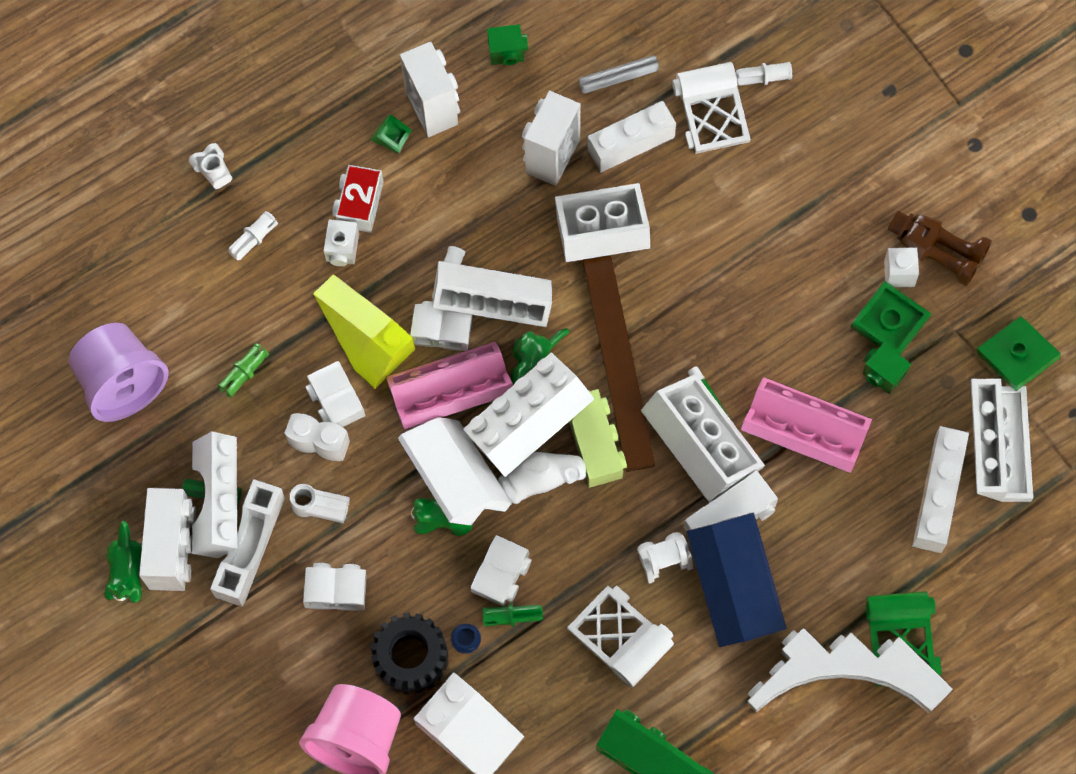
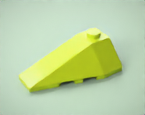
[313,274,415,389]

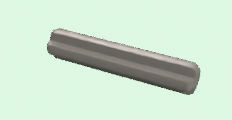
[579,55,659,93]

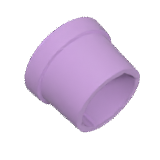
[68,323,169,422]

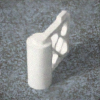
[672,62,751,154]
[567,585,674,688]

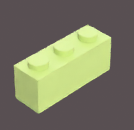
[569,389,627,488]

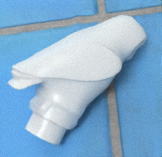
[498,452,586,504]

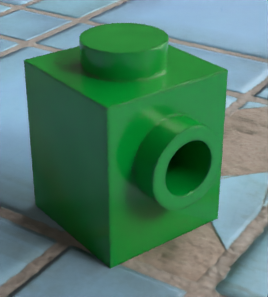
[487,24,529,66]
[863,343,911,394]

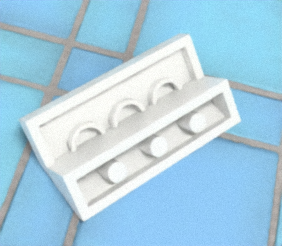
[971,379,1033,502]
[398,417,512,525]

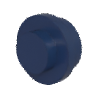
[451,624,481,654]

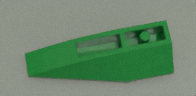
[596,709,715,774]

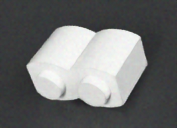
[410,301,472,351]
[305,361,366,427]
[285,413,350,461]
[470,535,532,607]
[303,563,367,611]

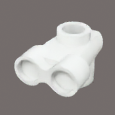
[189,143,232,189]

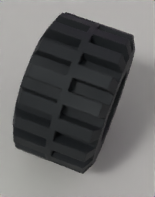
[370,613,448,695]

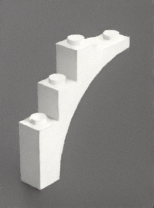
[748,628,953,713]

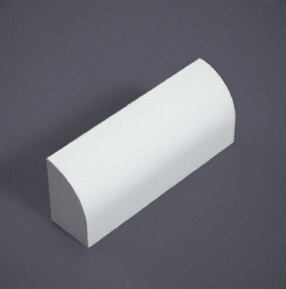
[432,261,552,327]

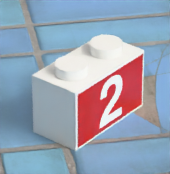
[333,165,384,233]

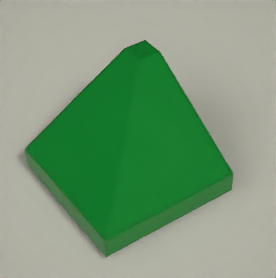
[370,114,412,153]

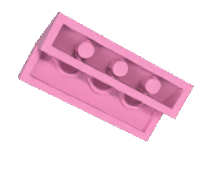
[386,342,513,430]
[741,377,872,473]

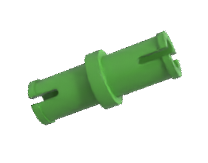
[217,343,269,398]

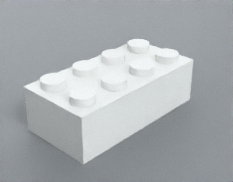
[463,352,594,477]

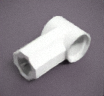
[290,484,350,524]

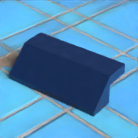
[686,512,787,647]

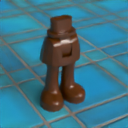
[887,211,992,287]

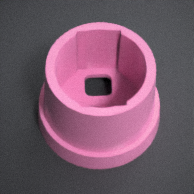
[299,684,401,774]

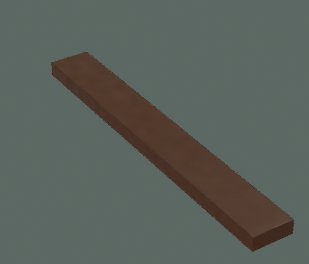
[582,255,655,472]

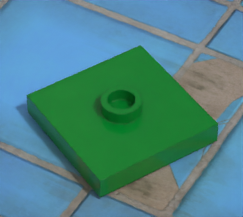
[850,281,932,356]
[977,316,1061,391]

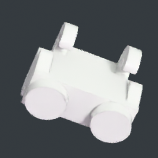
[637,532,694,583]

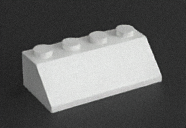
[641,374,765,503]

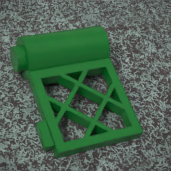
[865,591,942,687]

